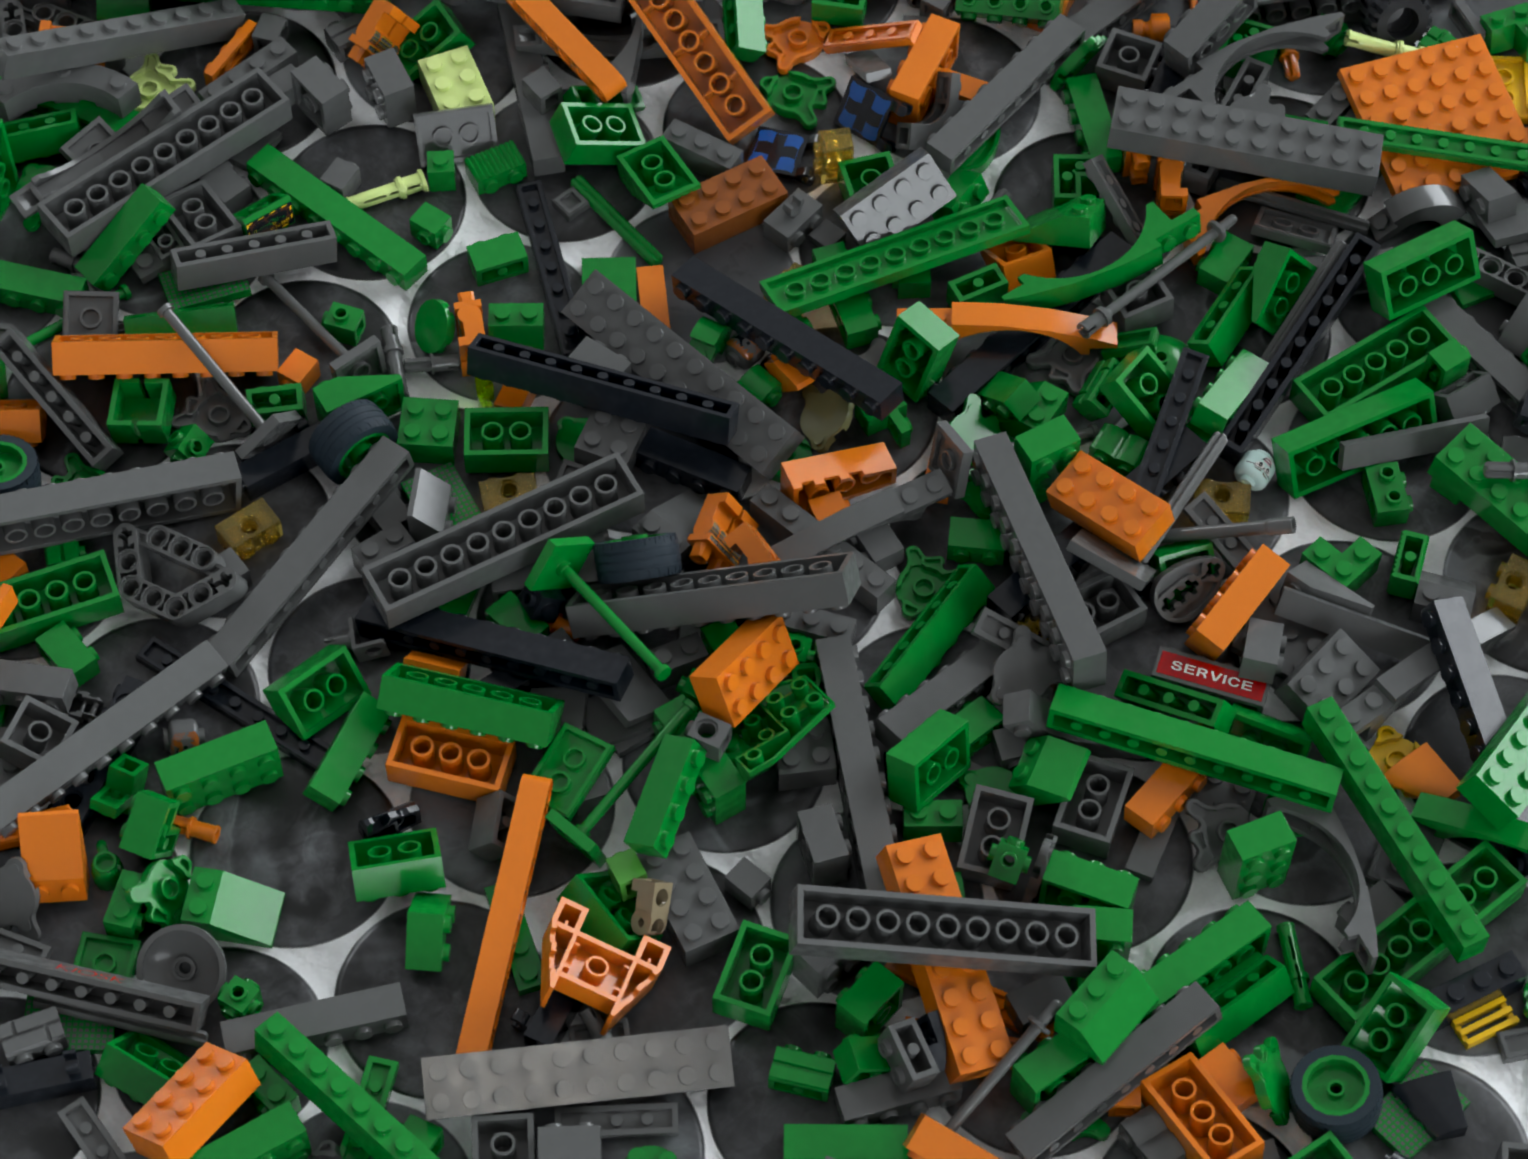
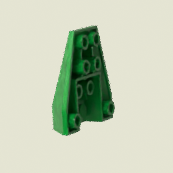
[697,675,836,782]

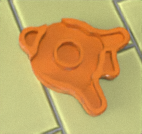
[764,17,831,75]

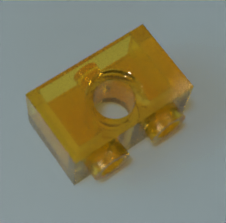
[813,127,854,184]
[478,472,537,512]
[1190,479,1251,523]
[214,497,283,560]
[1484,553,1528,625]

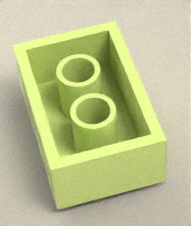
[418,45,495,118]

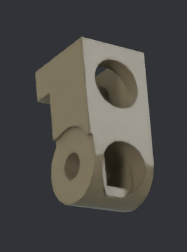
[631,878,673,936]

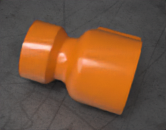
[1132,13,1170,42]

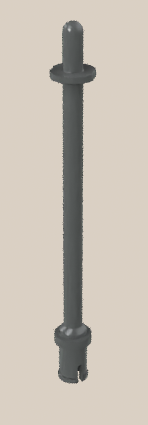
[1077,214,1238,339]
[908,999,1062,1159]

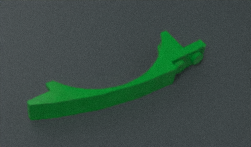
[1001,201,1201,308]
[1411,792,1528,854]

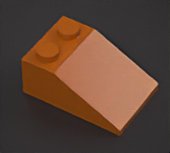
[17,809,90,903]

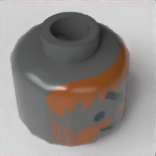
[725,333,765,369]
[162,718,205,756]

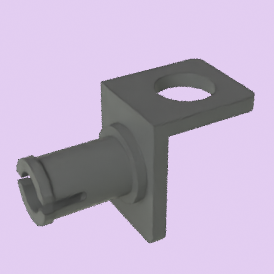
[323,616,391,662]

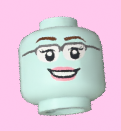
[1234,449,1276,491]

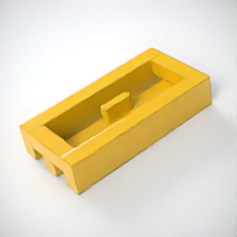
[1450,995,1520,1050]

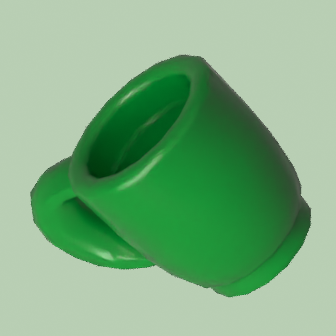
[91,840,124,891]

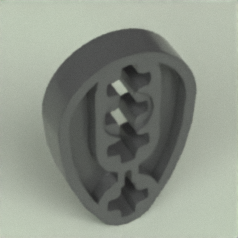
[1150,555,1225,623]

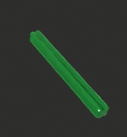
[571,175,663,266]

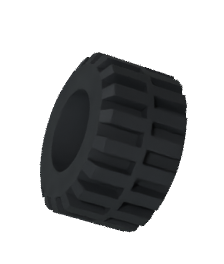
[1359,0,1432,47]

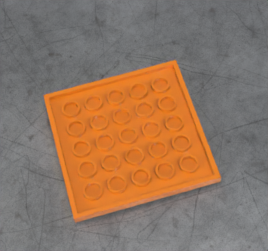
[1337,34,1528,196]

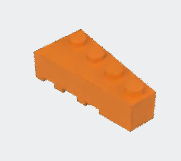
[780,442,897,511]

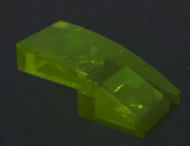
[475,377,495,408]

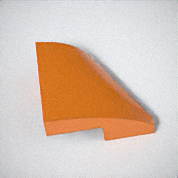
[1384,742,1461,800]

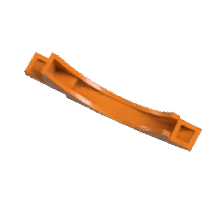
[1182,177,1340,265]
[897,302,1117,355]

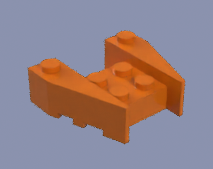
[540,897,671,1035]

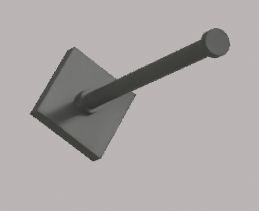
[258,274,388,378]
[157,302,303,459]
[928,420,1100,499]

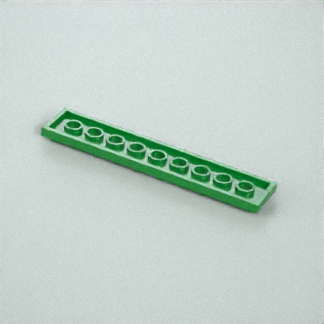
[759,195,1030,317]

